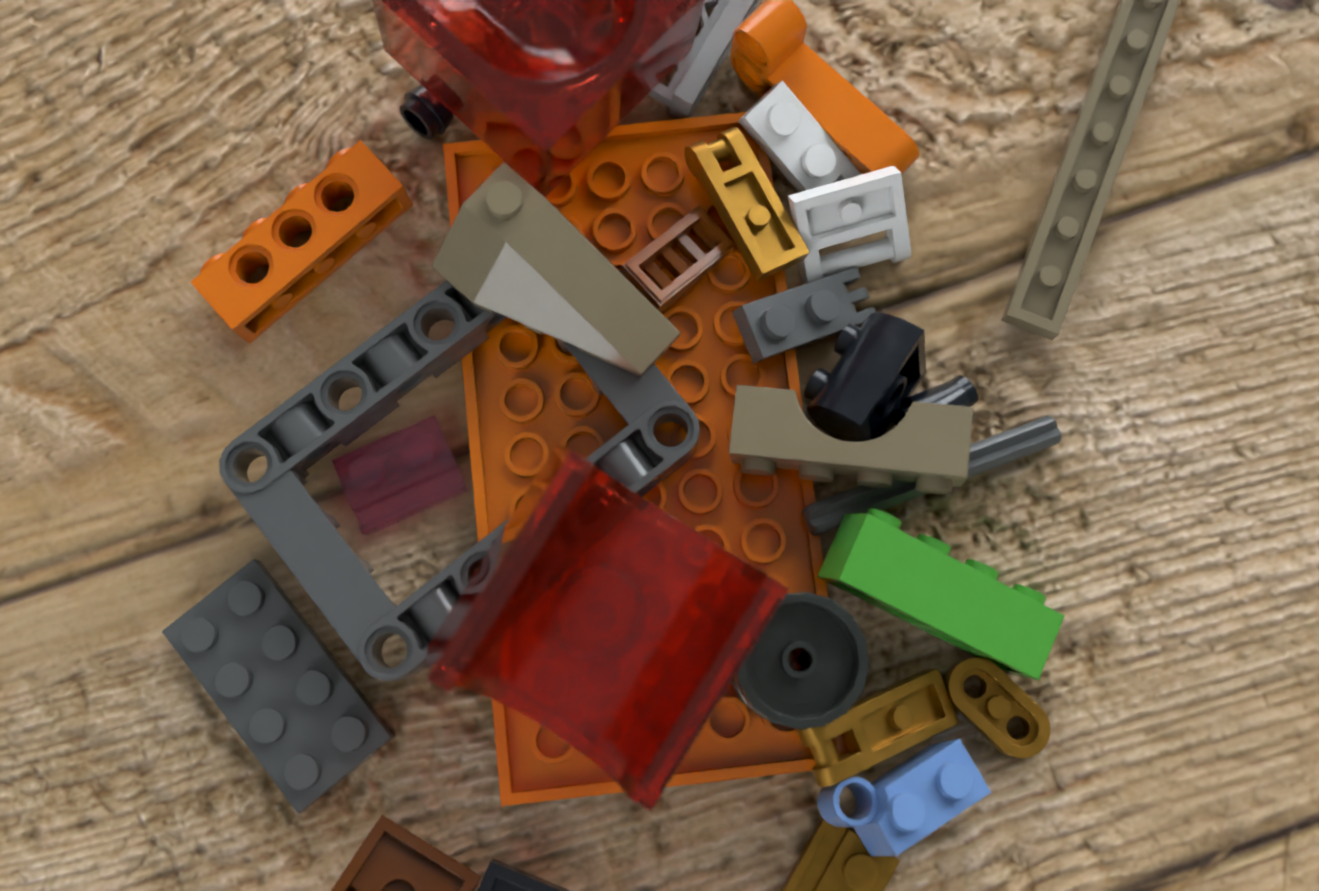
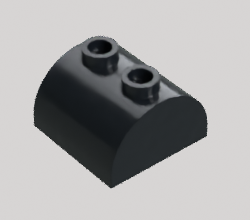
[804,312,926,442]

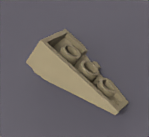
[431,162,680,377]

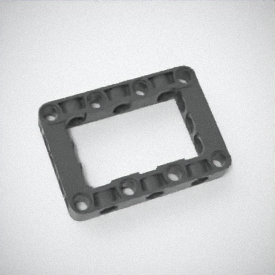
[219,281,700,681]

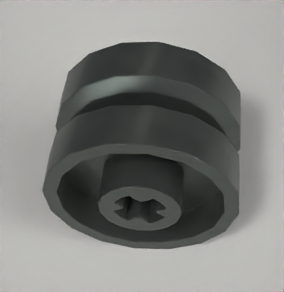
[725,592,869,729]

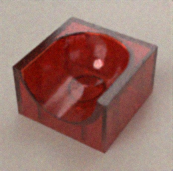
[372,0,705,197]

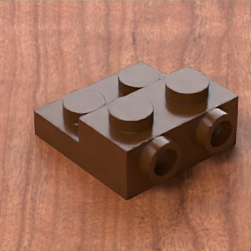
[331,815,482,891]

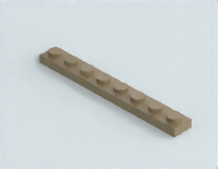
[1001,0,1180,340]

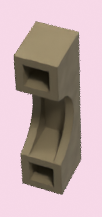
[729,385,973,494]

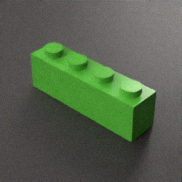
[817,508,1064,680]

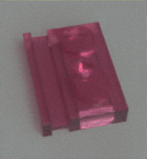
[332,415,469,536]

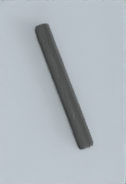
[802,416,1062,536]

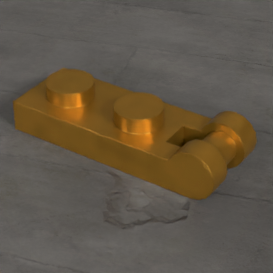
[684,127,810,282]
[797,668,959,787]

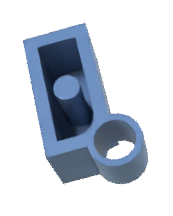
[818,739,991,856]

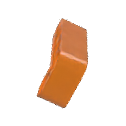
[730,0,919,175]

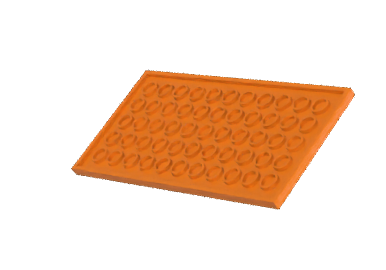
[443,112,849,806]

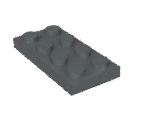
[162,559,395,813]

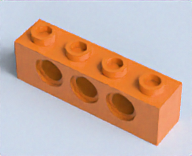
[190,140,413,344]

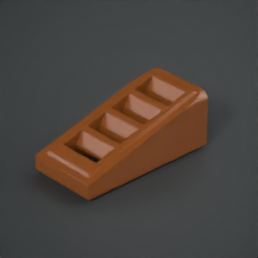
[619,206,736,313]

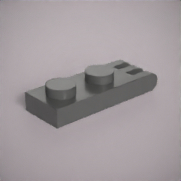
[732,267,876,364]

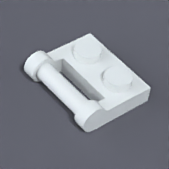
[788,166,911,284]

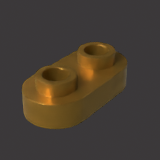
[944,657,1051,758]

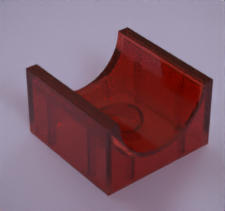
[426,444,789,811]

